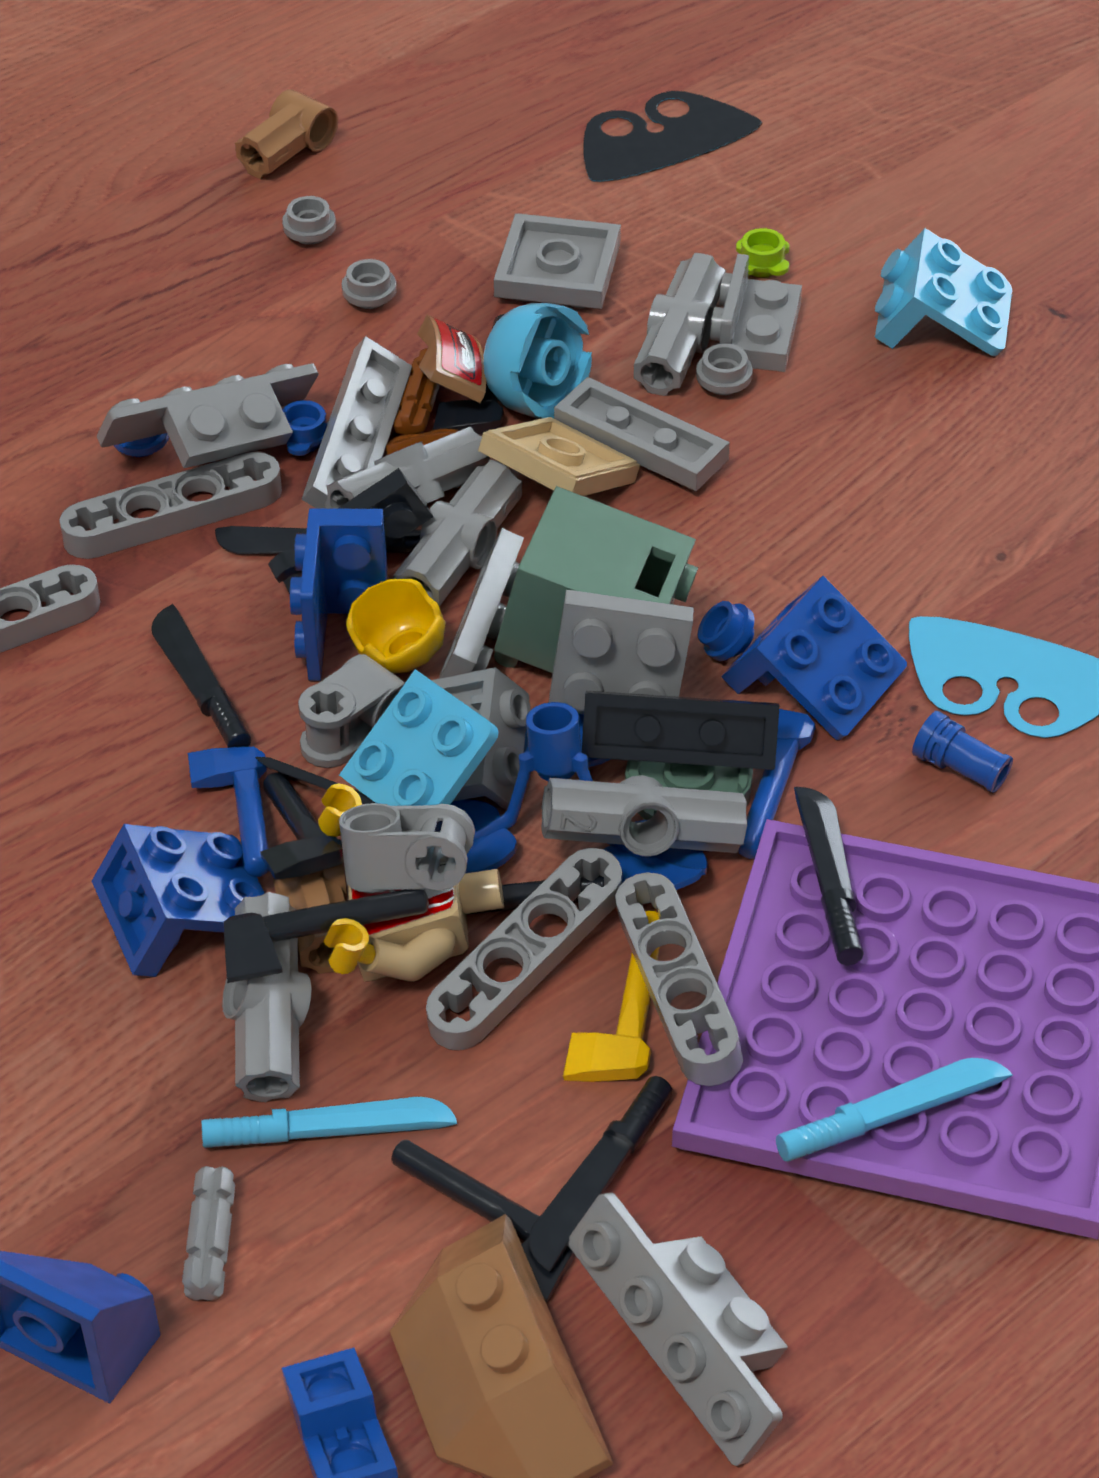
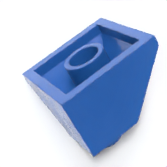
[0,1251,161,1404]

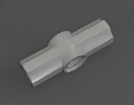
[634,253,726,396]
[325,427,490,509]
[393,460,522,606]
[541,775,747,856]
[222,892,312,1102]

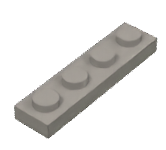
[302,336,412,509]

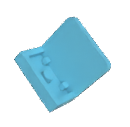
[875,228,1012,356]
[339,669,498,806]

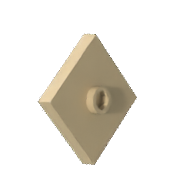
[478,417,640,496]

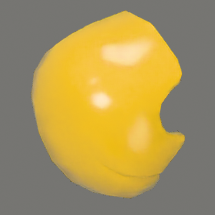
[346,579,446,674]

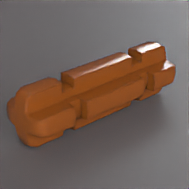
[393,348,440,435]

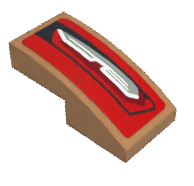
[417,314,486,403]

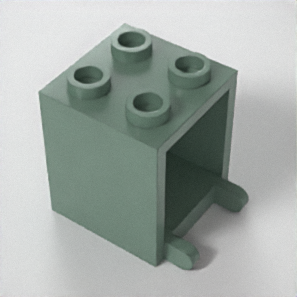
[494,486,699,673]

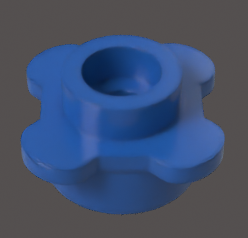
[282,400,328,456]

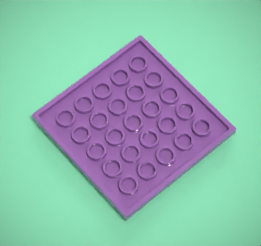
[672,819,1099,1239]

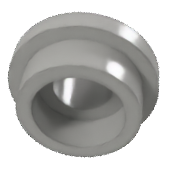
[282,196,336,245]
[342,259,397,309]
[696,344,753,395]

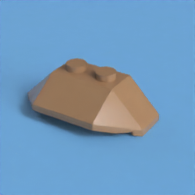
[390,1214,614,1478]

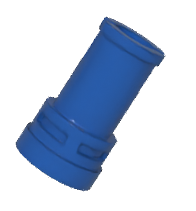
[912,711,1013,793]

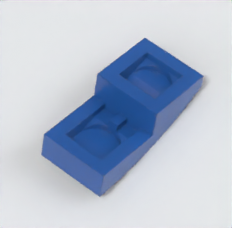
[282,1347,398,1478]

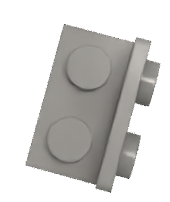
[710,254,802,372]
[432,667,531,809]

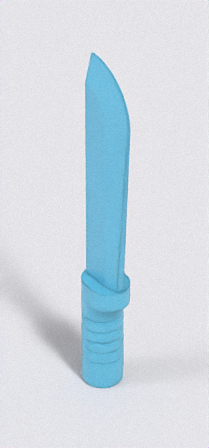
[776,1058,1013,1162]
[201,1097,457,1148]

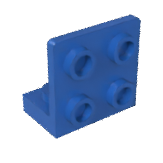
[290,508,388,681]
[721,576,907,740]
[92,824,265,977]

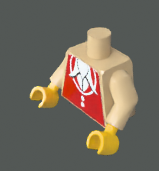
[318,783,504,982]

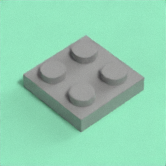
[494,213,621,309]
[548,590,694,714]

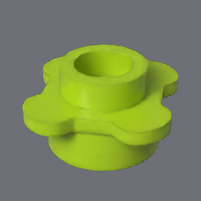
[736,228,789,278]

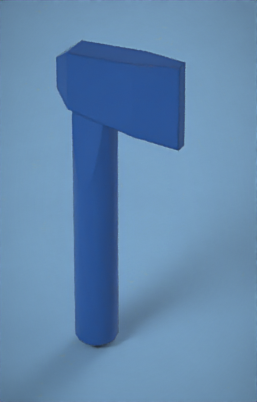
[738,709,816,859]
[188,747,269,877]

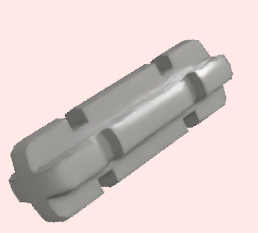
[182,1166,235,1301]

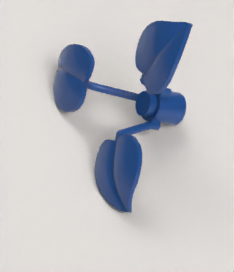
[450,702,707,890]

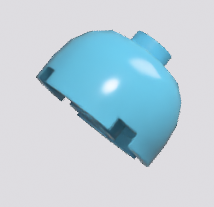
[483,303,592,419]

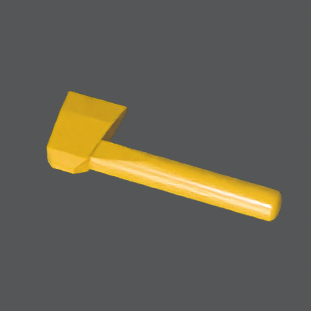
[563,910,660,1082]

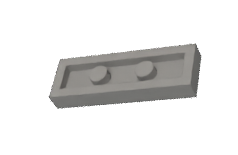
[554,377,730,491]
[438,528,524,679]

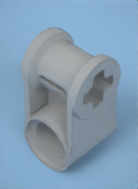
[298,654,405,768]
[339,803,475,893]

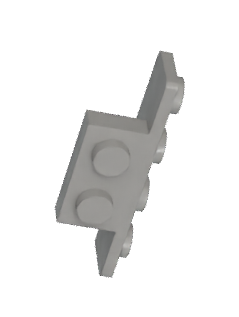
[96,363,319,468]
[569,1193,788,1466]

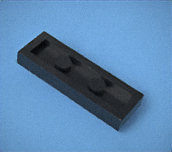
[582,691,780,770]

